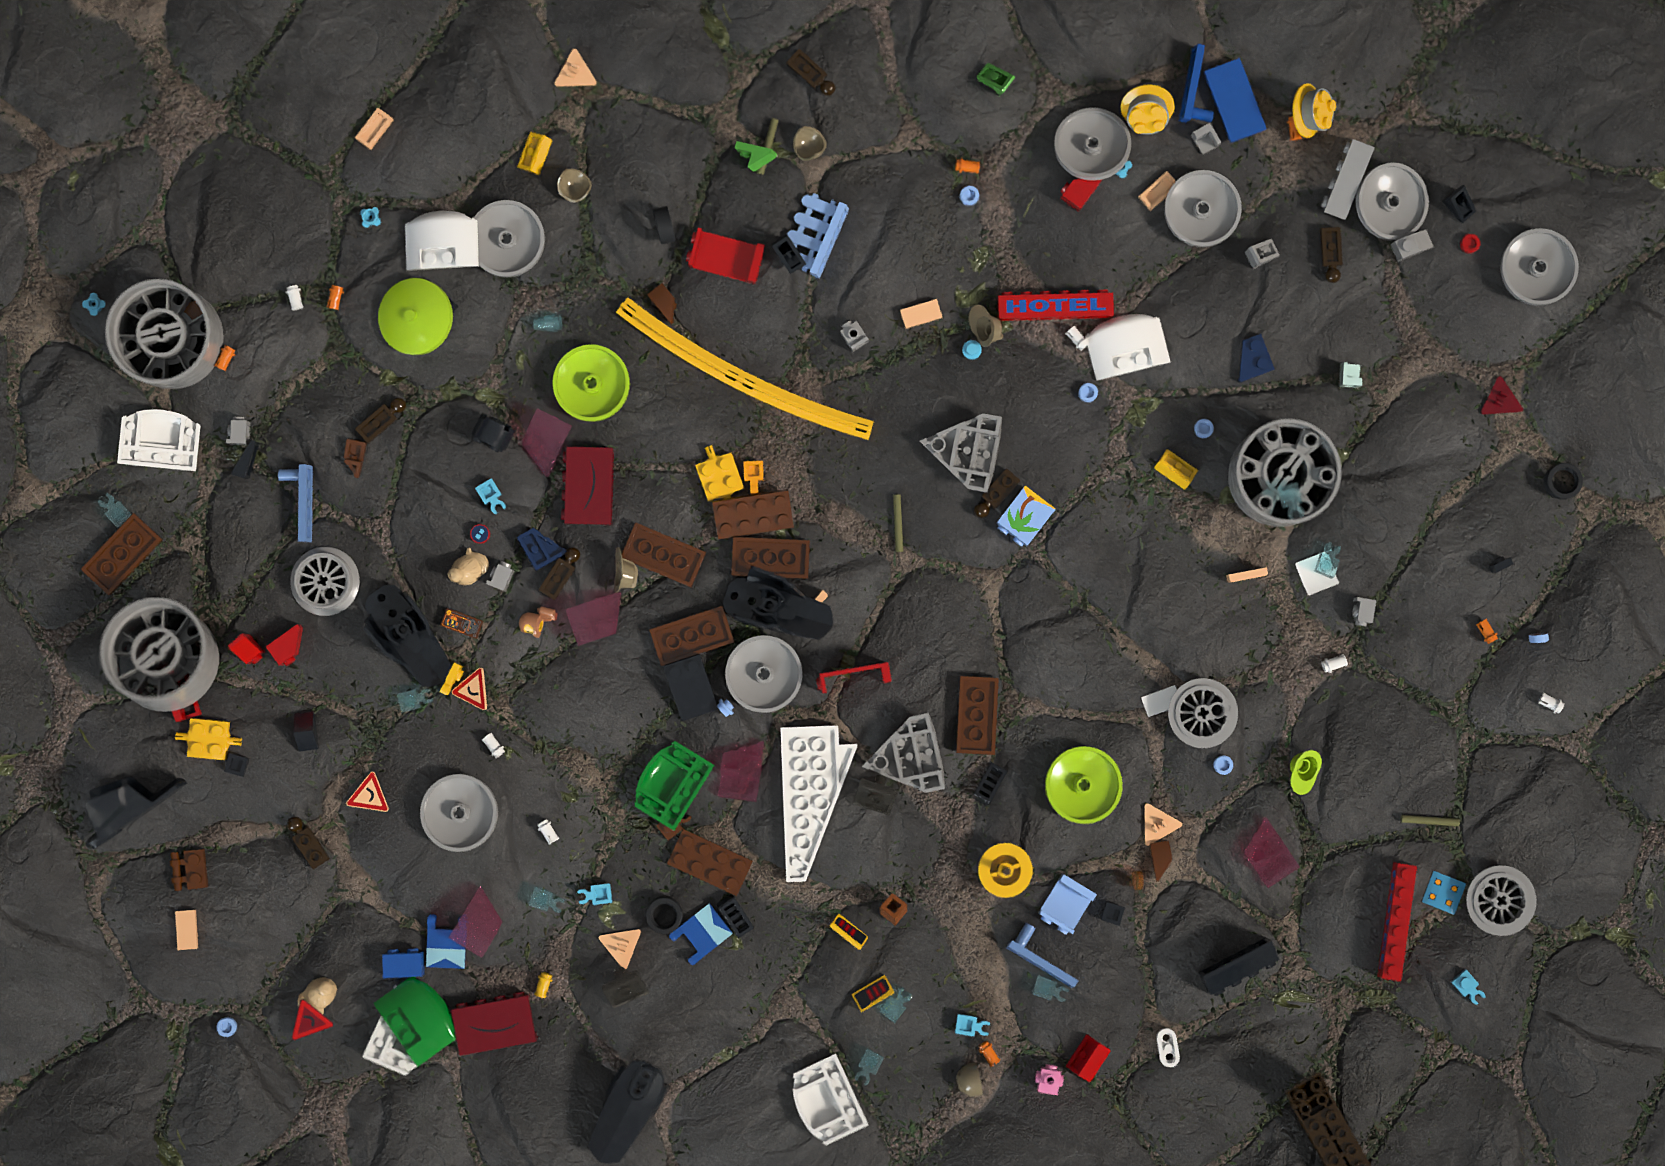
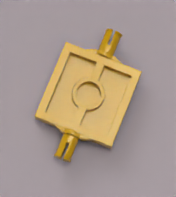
[695,445,744,502]
[175,718,242,760]

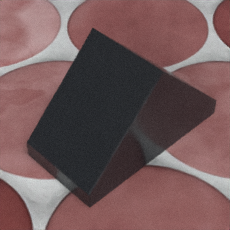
[1443,185,1476,224]
[771,234,806,274]
[293,711,319,752]

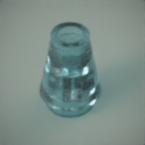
[533,313,563,332]

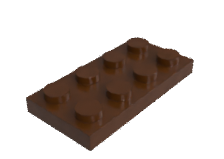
[712,489,794,539]
[81,513,163,596]
[622,522,706,588]
[731,537,810,579]
[650,606,734,666]
[956,676,999,755]
[667,829,753,896]

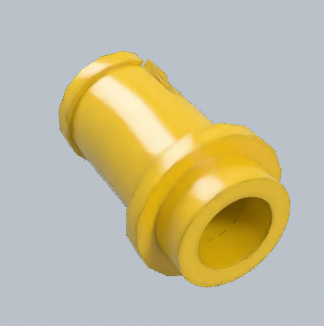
[534,972,553,998]

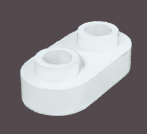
[1156,1028,1180,1067]

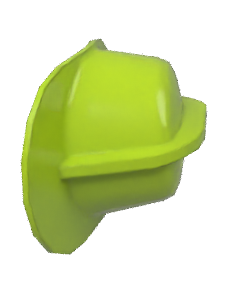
[1290,750,1322,795]

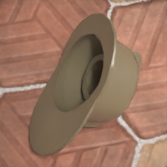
[969,304,1003,347]
[614,547,638,593]

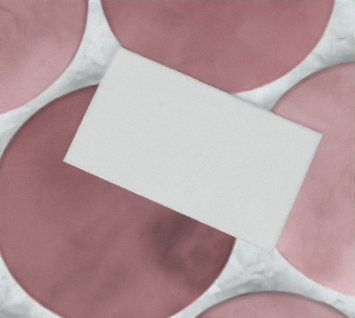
[1141,685,1177,717]

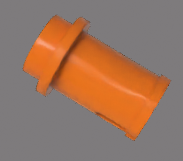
[1287,116,1302,141]
[955,158,980,174]
[326,285,344,310]
[215,345,236,371]
[1476,618,1498,644]
[978,1041,1000,1067]

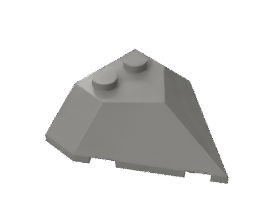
[920,414,1002,493]
[862,713,945,793]

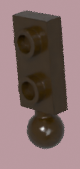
[786,49,835,96]
[1320,227,1343,283]
[355,398,406,444]
[974,468,1021,518]
[539,547,580,600]
[287,816,330,870]

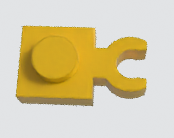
[440,663,464,695]

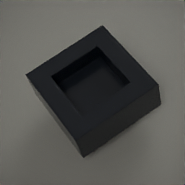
[1489,556,1514,573]
[224,753,249,777]
[1100,901,1125,926]

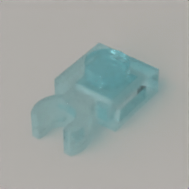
[1278,483,1303,520]
[98,493,132,528]
[1314,542,1341,579]
[397,689,434,713]
[529,887,565,913]
[1032,975,1069,1002]
[879,987,912,1023]
[855,1048,884,1085]

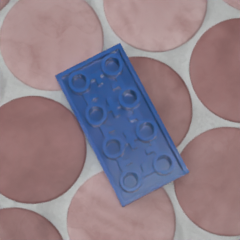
[1203,58,1267,143]

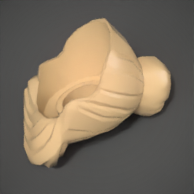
[448,548,489,585]
[297,977,337,1014]

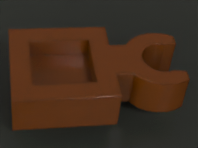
[656,816,692,841]

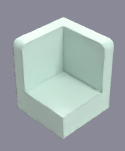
[1339,362,1362,388]

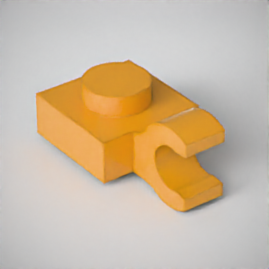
[744,461,764,495]

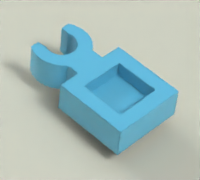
[475,478,506,514]
[578,883,613,905]
[1451,969,1486,1005]
[955,1014,990,1036]

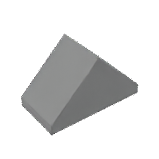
[1245,239,1280,269]

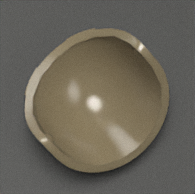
[793,126,827,161]
[557,168,592,202]
[956,1062,983,1096]

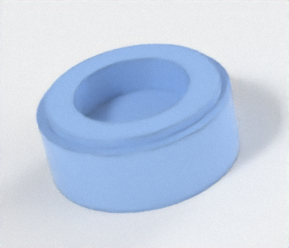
[960,186,979,206]
[1078,383,1098,403]
[1194,419,1214,438]
[1529,633,1549,643]
[1213,755,1233,775]
[217,1017,237,1037]

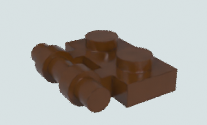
[169,849,208,891]

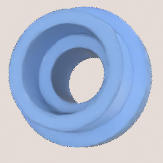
[717,699,734,717]

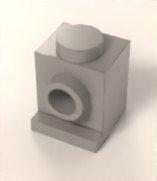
[840,320,869,352]
[226,417,250,445]
[486,561,515,592]
[1352,597,1376,626]

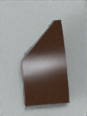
[647,283,677,324]
[344,438,367,478]
[1149,841,1172,882]

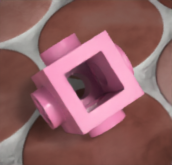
[1035,1064,1064,1095]

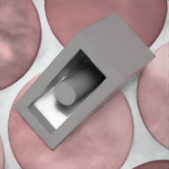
[1391,230,1433,262]

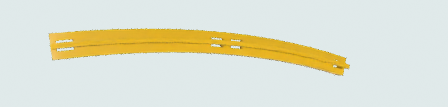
[616,297,874,440]

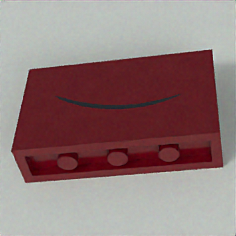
[561,447,614,526]
[451,991,538,1056]

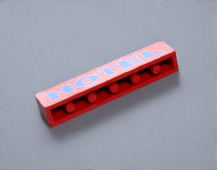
[997,290,1114,321]
[1377,862,1417,981]

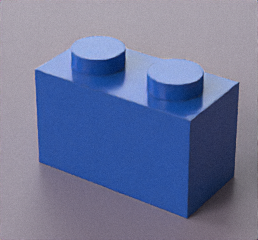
[382,948,425,978]

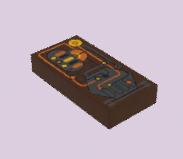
[440,608,484,639]

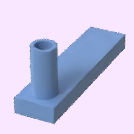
[278,464,313,542]
[1006,923,1078,988]

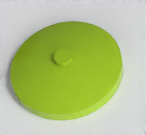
[378,278,453,355]
[553,345,630,422]
[1045,746,1123,824]

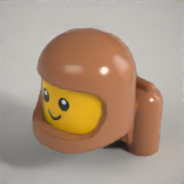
[519,607,557,638]

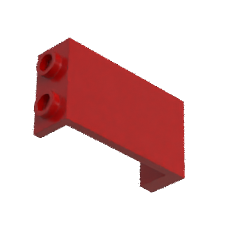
[686,228,765,285]
[816,662,892,693]

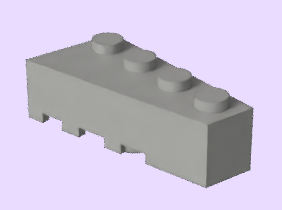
[1321,138,1375,220]

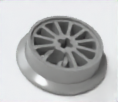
[290,547,360,616]
[1168,678,1238,748]
[1466,866,1536,936]

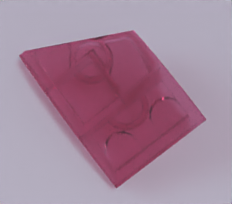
[522,408,572,477]
[566,592,621,646]
[718,741,764,802]
[1244,817,1300,888]
[449,886,503,958]

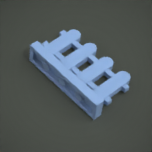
[787,193,849,279]

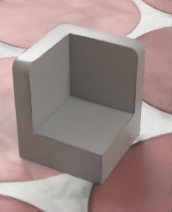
[1191,123,1221,155]

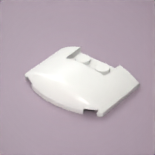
[405,211,479,271]
[1085,314,1170,381]
[117,410,201,471]
[363,985,416,1075]
[793,1054,868,1145]

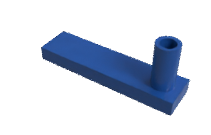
[1179,44,1214,123]

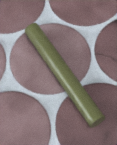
[756,118,779,175]
[893,494,903,552]
[1401,815,1460,826]

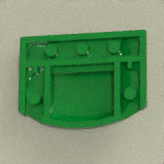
[635,741,715,831]
[373,977,456,1067]

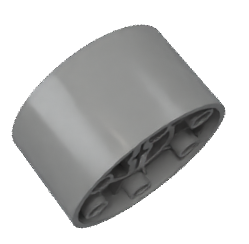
[106,279,224,389]
[1228,419,1341,527]
[100,598,219,712]

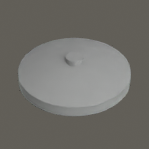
[1054,108,1131,180]
[1356,163,1429,240]
[1164,170,1242,247]
[474,200,545,277]
[1500,228,1579,306]
[725,635,802,713]
[420,774,498,852]

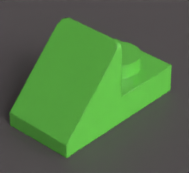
[976,63,1015,96]
[735,141,777,171]

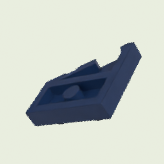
[1238,334,1275,383]
[517,528,566,571]

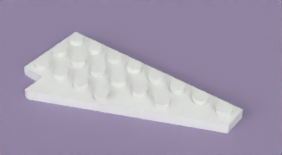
[781,725,857,882]

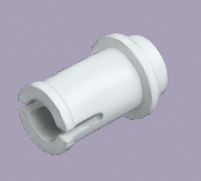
[286,285,304,310]
[1065,326,1089,351]
[1321,654,1348,673]
[1538,692,1565,713]
[482,733,505,758]
[537,819,559,845]

